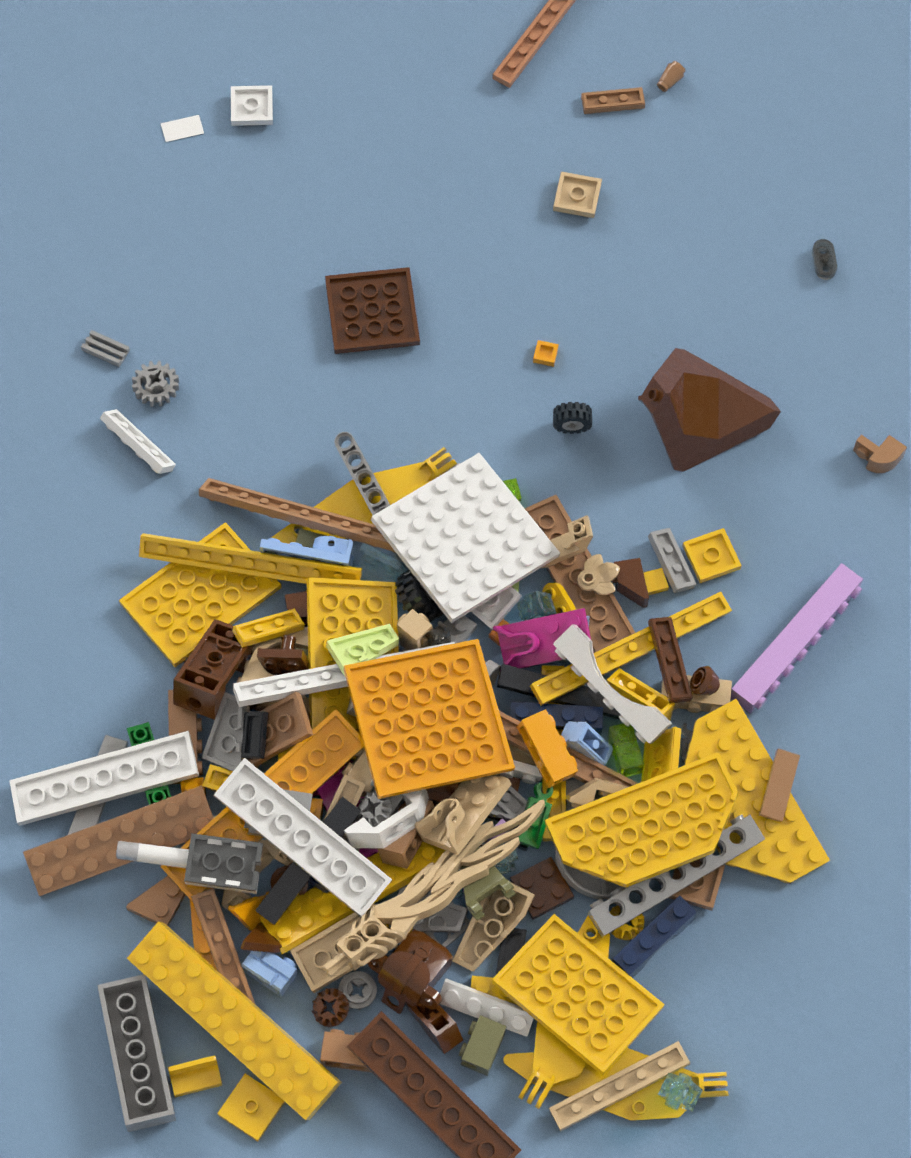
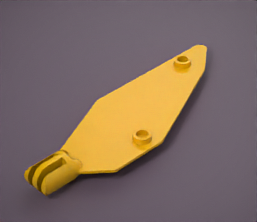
[271,447,457,544]
[518,916,610,1109]
[503,1048,729,1121]

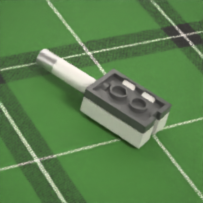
[116,833,263,894]

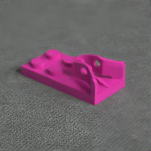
[493,608,594,668]

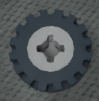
[553,402,592,434]

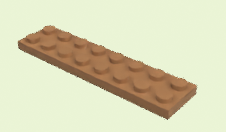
[524,495,635,653]
[23,785,214,896]

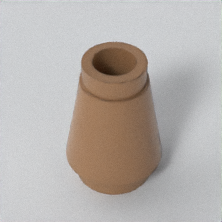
[657,61,686,92]

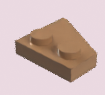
[126,876,185,927]

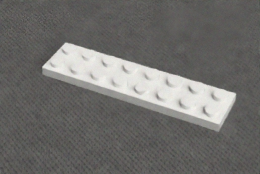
[9,731,199,826]
[213,758,392,917]

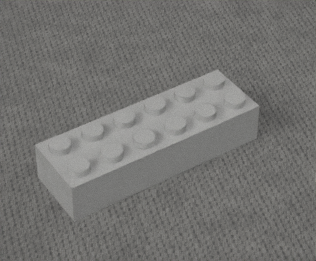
[97,974,176,1132]

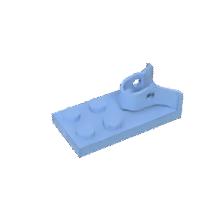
[260,536,354,567]

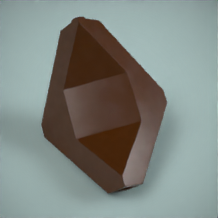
[638,348,781,471]

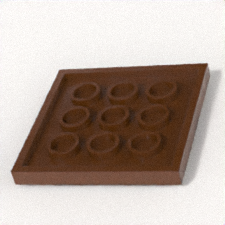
[325,267,420,354]

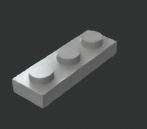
[648,528,696,593]

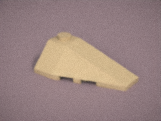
[452,882,535,972]

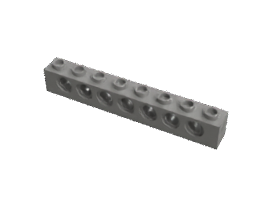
[587,814,765,937]

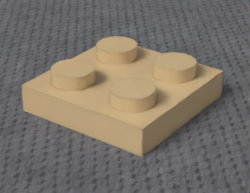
[553,172,602,218]

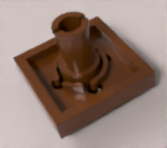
[257,635,309,676]

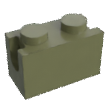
[458,1015,507,1076]

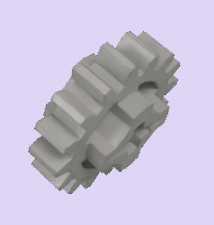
[132,361,179,407]

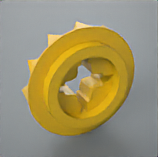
[609,905,645,940]

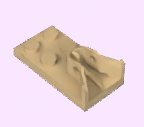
[415,774,512,855]
[290,903,398,993]

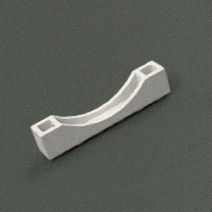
[553,624,672,744]

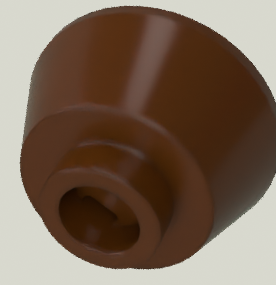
[690,666,720,696]

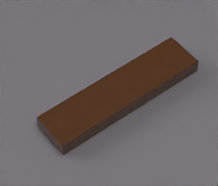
[648,617,693,704]

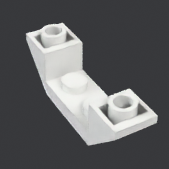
[344,789,429,848]

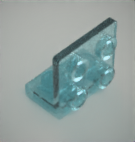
[356,543,406,582]

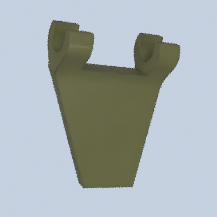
[460,847,516,921]

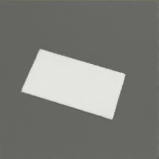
[161,115,204,142]

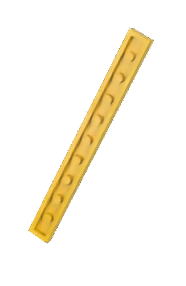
[139,533,362,584]
[530,591,732,706]

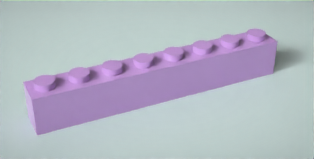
[731,563,863,714]

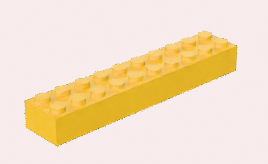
[127,921,342,1120]

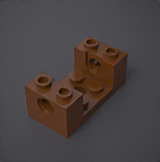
[173,619,255,720]

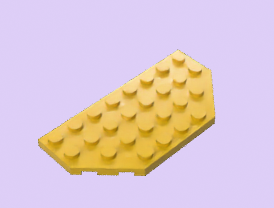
[685,699,830,884]
[545,752,738,888]

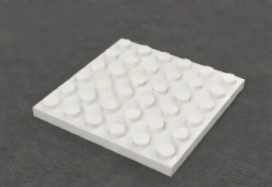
[371,453,560,623]

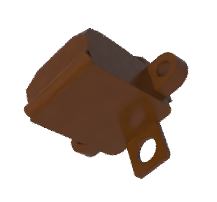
[367,929,453,1014]

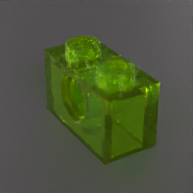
[607,723,644,777]

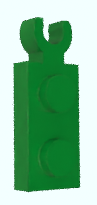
[516,783,553,849]

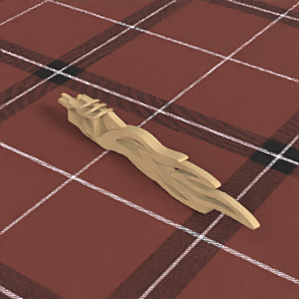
[322,800,545,977]

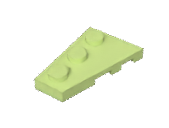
[326,624,399,676]

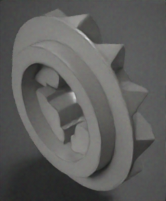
[357,790,392,828]
[338,971,377,1010]

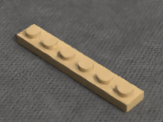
[549,1041,690,1132]

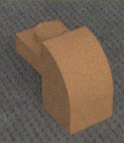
[853,435,907,473]

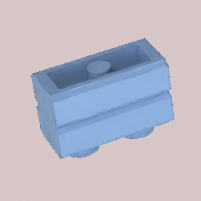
[561,721,613,766]
[241,951,298,997]

